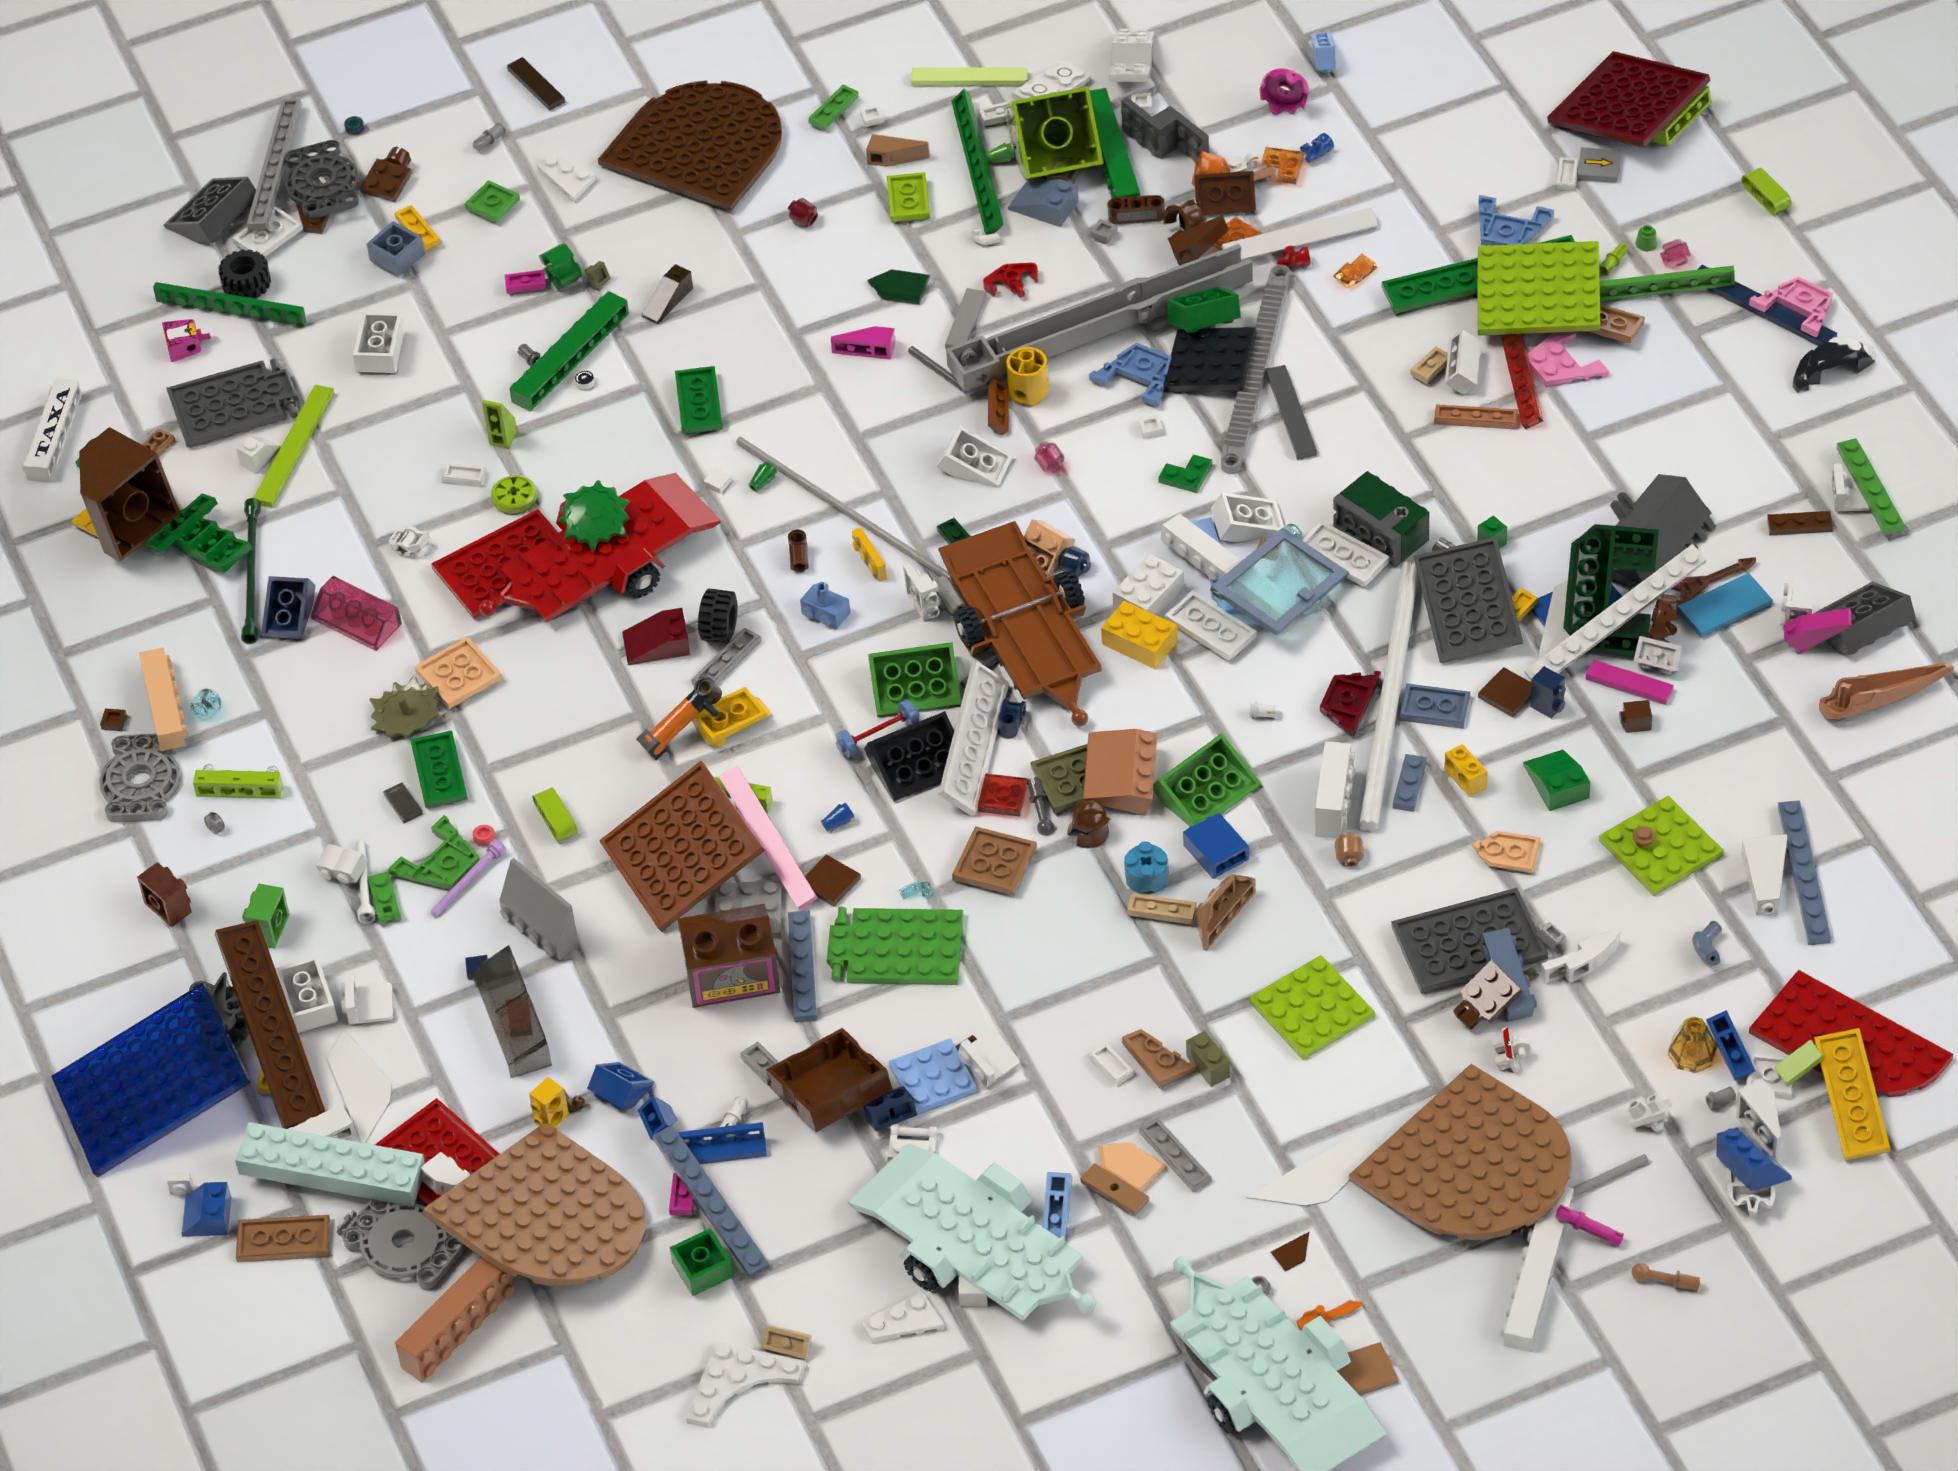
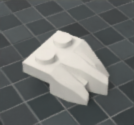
[1726,1168,1775,1217]

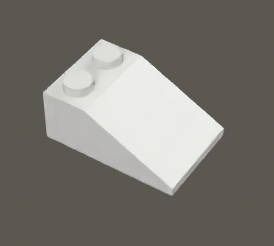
[937,425,1013,487]
[1211,492,1285,543]
[1736,1079,1781,1162]

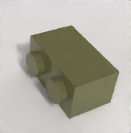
[1186,1031,1230,1087]

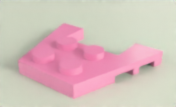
[1749,277,1833,337]
[1525,332,1609,387]

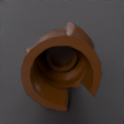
[1163,200,1207,236]
[1067,800,1111,848]

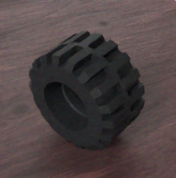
[218,249,271,298]
[698,588,738,643]

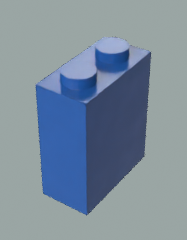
[1183,813,1249,879]

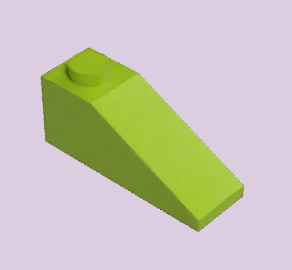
[482,400,517,449]

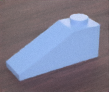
[1311,32,1336,73]
[1043,1172,1073,1239]

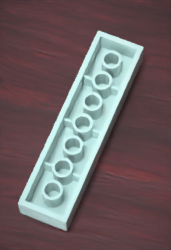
[235,1122,425,1207]

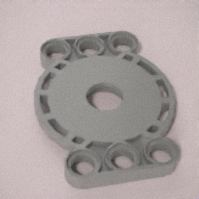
[99,733,181,822]
[342,1199,465,1290]

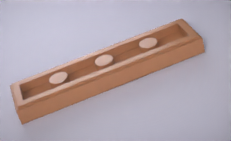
[1434,404,1518,429]

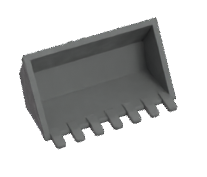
[1610,474,1716,587]

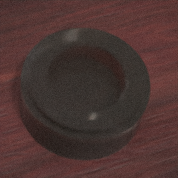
[204,812,225,834]

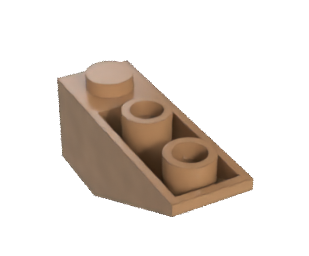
[866,134,930,167]

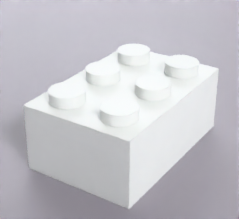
[353,312,405,373]
[1112,554,1184,616]
[275,956,338,1033]

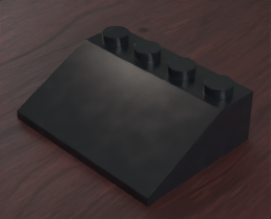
[864,711,954,802]

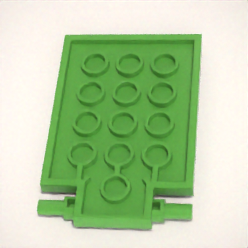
[826,907,963,985]

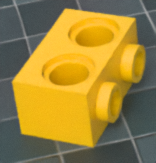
[1444,744,1488,797]
[529,1077,569,1128]

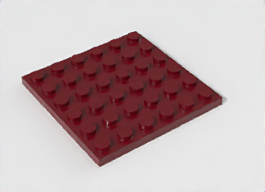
[1547,51,1710,148]

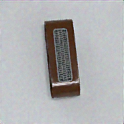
[1107,195,1165,224]

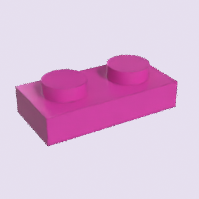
[505,270,546,294]
[669,1172,694,1216]

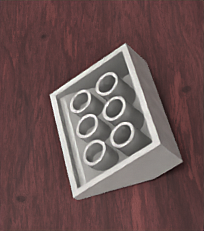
[499,858,579,961]

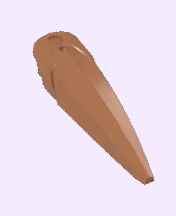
[1819,663,1954,719]

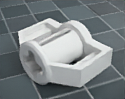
[389,526,430,557]

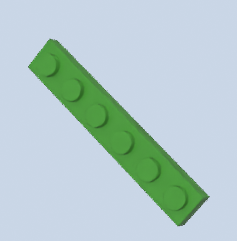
[1836,438,1905,536]

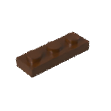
[1767,511,1833,535]

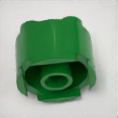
[539,243,582,290]

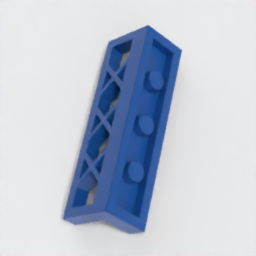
[678,1122,767,1164]

